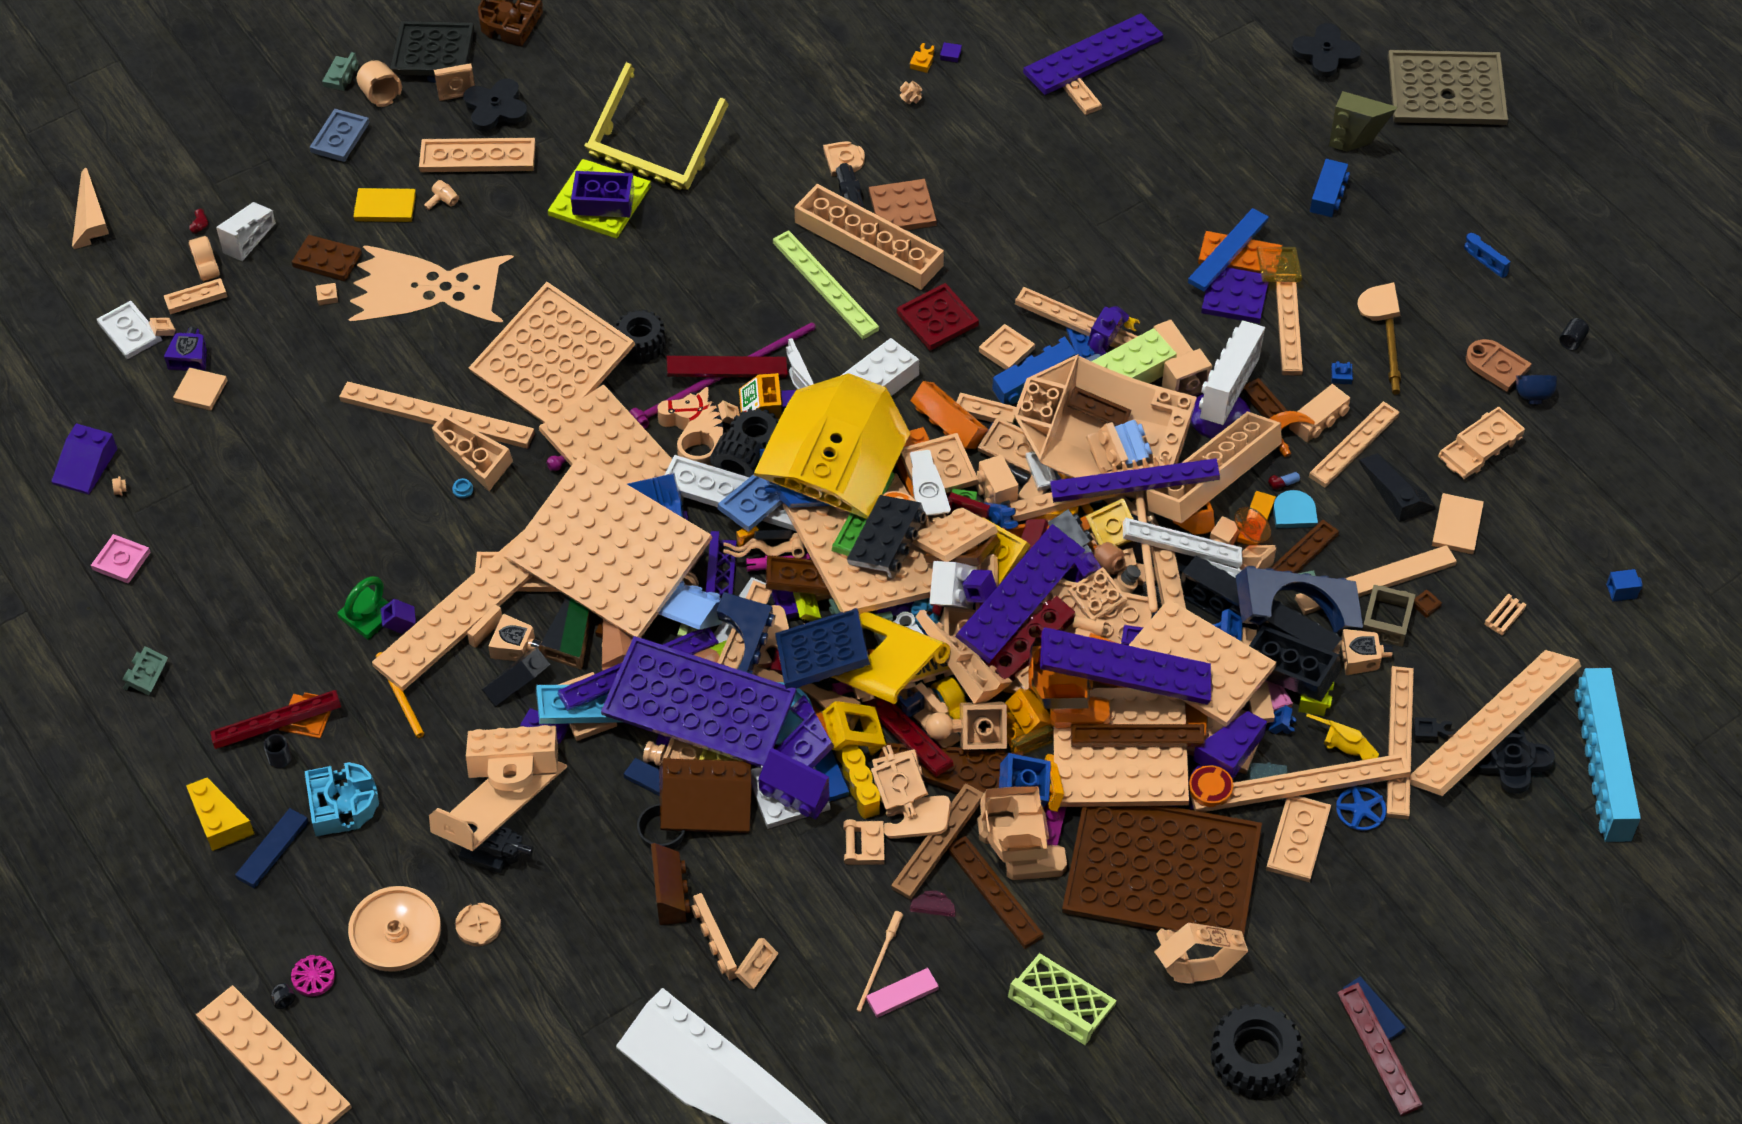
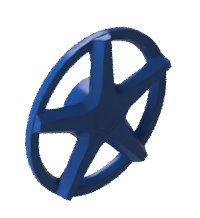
[1336,786,1386,831]

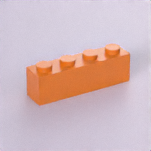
[910,381,989,450]

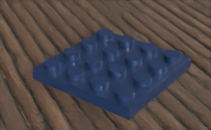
[775,608,870,689]

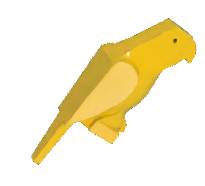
[1306,714,1379,760]

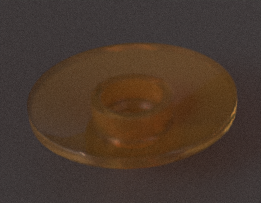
[1235,507,1271,543]

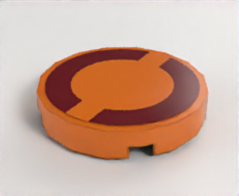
[1188,765,1234,807]

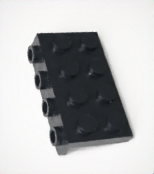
[847,495,926,579]

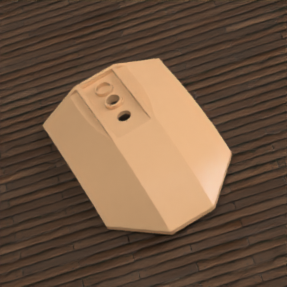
[1014,354,1197,503]

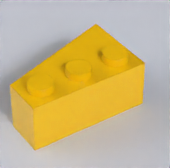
[186,778,254,851]

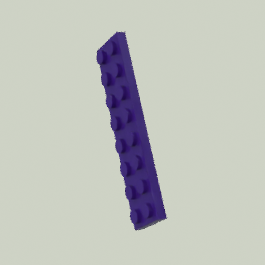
[1023,13,1163,95]
[955,524,1085,663]
[1040,627,1211,705]

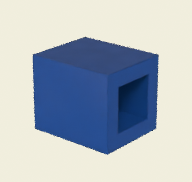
[1606,569,1642,601]

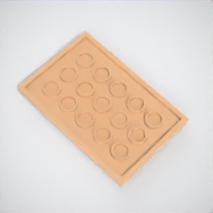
[539,385,672,484]
[1129,599,1276,727]

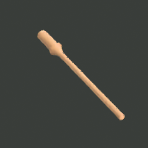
[856,911,903,1012]

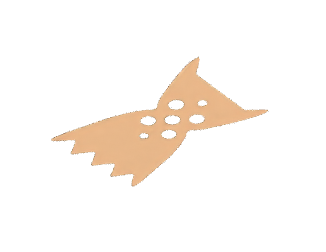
[349,246,514,322]

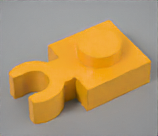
[910,43,934,73]

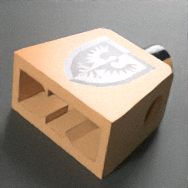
[488,614,542,661]
[1341,629,1393,675]

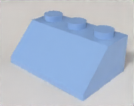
[658,581,722,630]

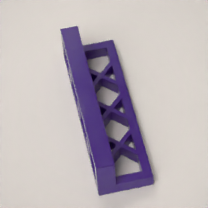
[706,531,737,598]

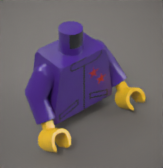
[1087,306,1140,356]

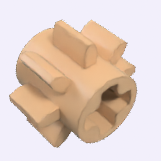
[900,81,922,104]

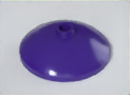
[1191,394,1250,439]

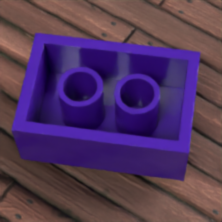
[571,171,635,218]

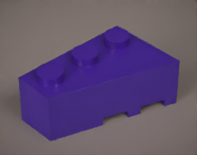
[1193,711,1267,780]

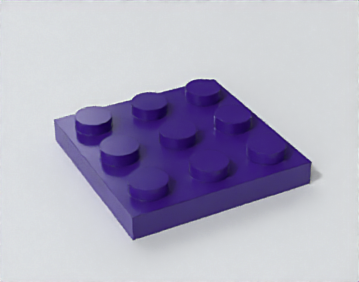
[1201,267,1270,324]

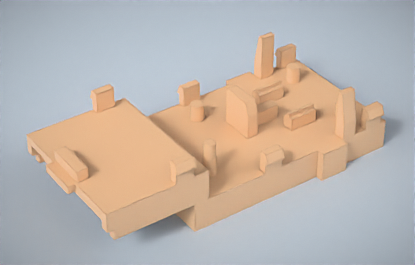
[1438,407,1525,479]

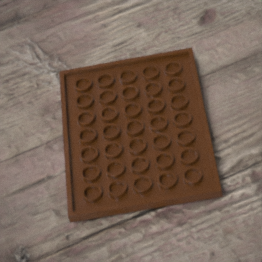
[1062,806,1262,937]

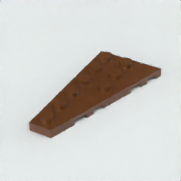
[878,743,1024,793]

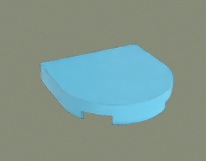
[1273,490,1318,528]

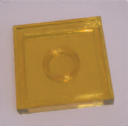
[1257,246,1302,282]

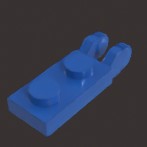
[1464,233,1511,278]
[984,502,1018,529]

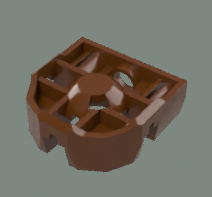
[478,0,543,46]

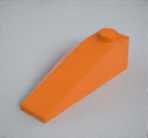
[1172,502,1215,535]

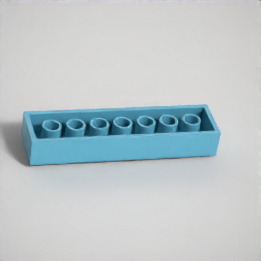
[1575,668,1641,842]

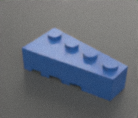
[993,337,1076,405]

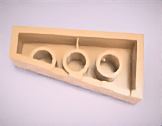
[432,413,513,491]

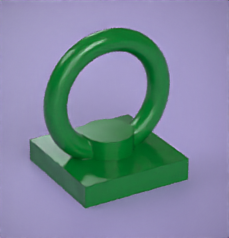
[337,576,389,640]

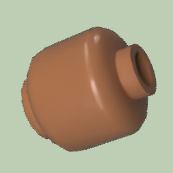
[1094,542,1125,573]

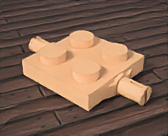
[871,745,929,818]

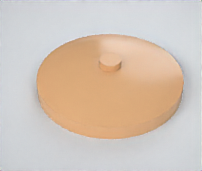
[348,886,441,971]

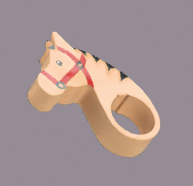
[658,387,723,466]

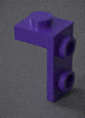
[1063,552,1102,583]

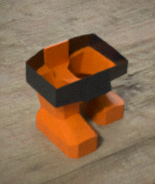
[1029,637,1110,728]

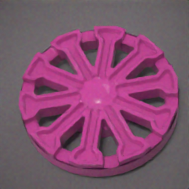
[291,955,335,997]

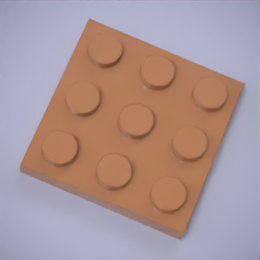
[869,179,936,230]

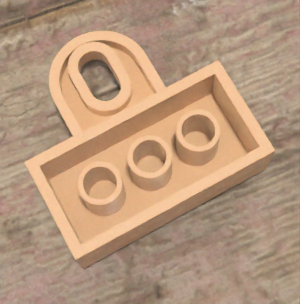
[466,725,558,791]

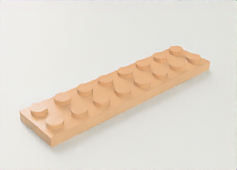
[196,985,351,1124]

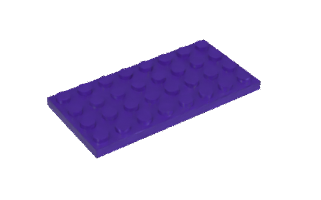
[601,636,797,768]

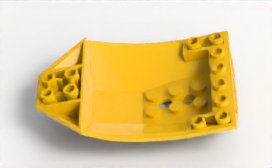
[754,373,910,519]

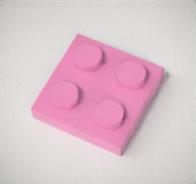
[91,534,151,584]

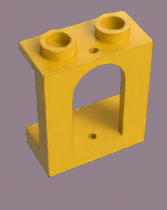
[822,701,886,755]

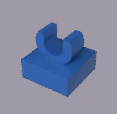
[1331,361,1353,385]
[1269,705,1296,734]

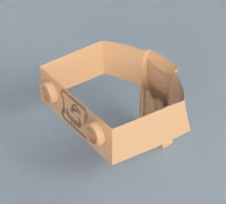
[1154,923,1248,983]

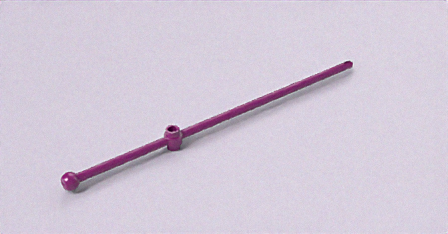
[546,323,815,471]

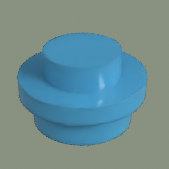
[452,478,473,498]

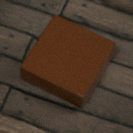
[1413,590,1442,618]

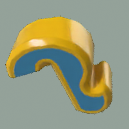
[930,676,966,719]

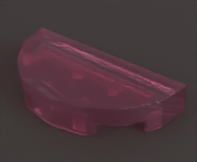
[910,891,955,917]

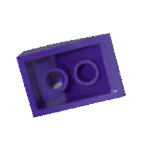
[51,423,118,495]

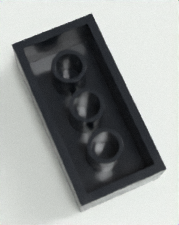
[1249,625,1342,702]

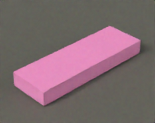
[866,968,939,1018]

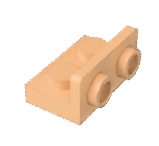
[1086,422,1128,473]

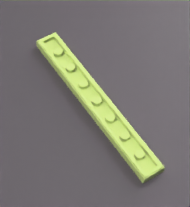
[773,230,879,339]

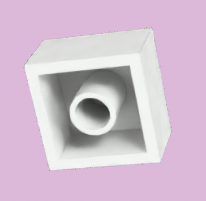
[929,561,977,609]

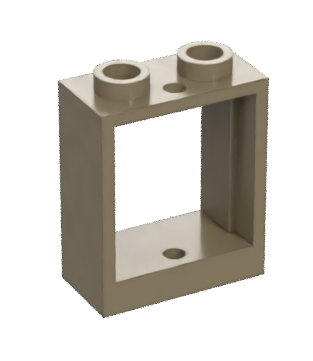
[1362,585,1416,647]

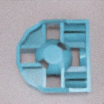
[305,762,379,836]

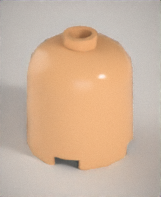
[356,60,402,107]

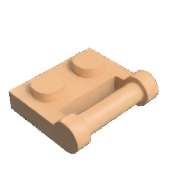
[843,819,884,865]

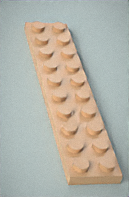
[372,530,533,691]
[1409,650,1581,796]

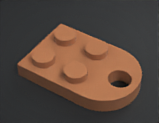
[1466,339,1532,392]

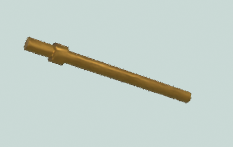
[1385,318,1401,395]

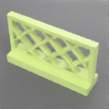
[1008,953,1117,1045]

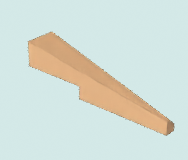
[72,168,109,249]
[916,610,1012,704]

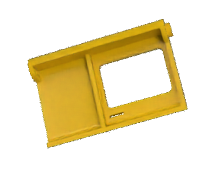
[831,612,950,704]

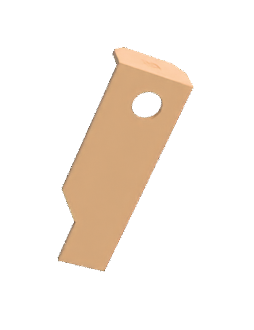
[429,761,567,851]

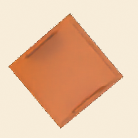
[279,692,332,739]

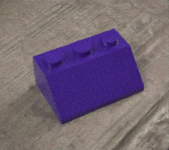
[758,748,830,819]

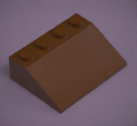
[659,758,751,833]

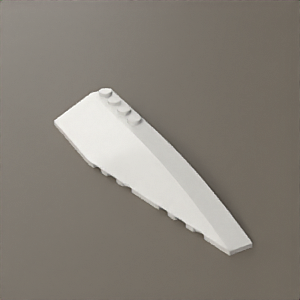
[616,988,826,1124]

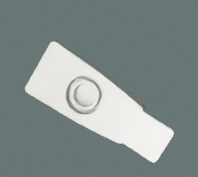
[786,338,813,389]
[910,450,951,516]

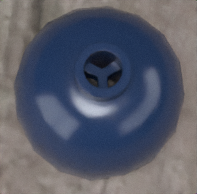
[1516,375,1557,404]

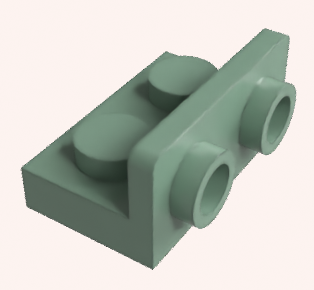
[322,52,359,91]
[122,646,168,695]

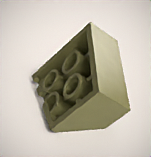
[1329,91,1397,151]

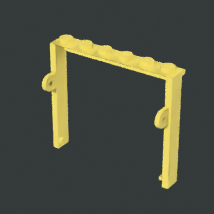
[584,62,729,190]

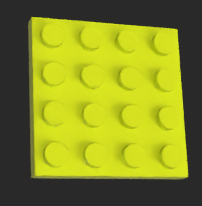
[548,159,651,239]

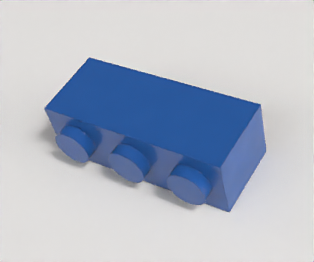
[1310,159,1350,217]

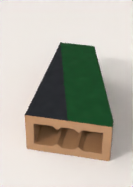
[540,596,592,670]

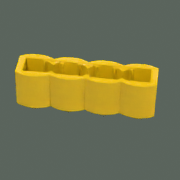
[836,730,880,819]

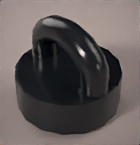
[271,983,295,1009]

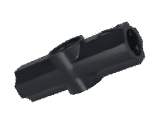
[836,163,864,208]

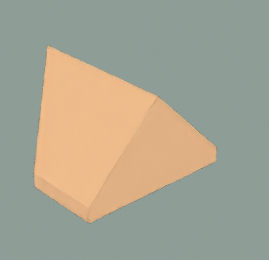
[1240,545,1276,570]

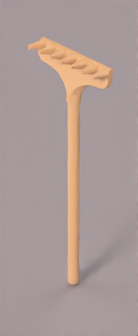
[1102,454,1170,613]

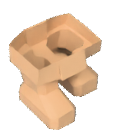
[977,787,1067,880]

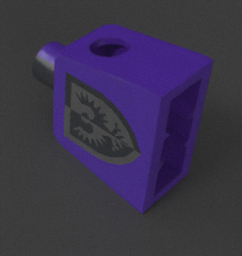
[164,327,207,371]

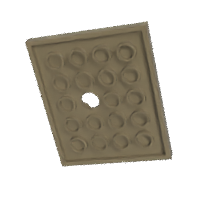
[1388,50,1508,125]

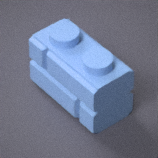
[1115,420,1153,468]

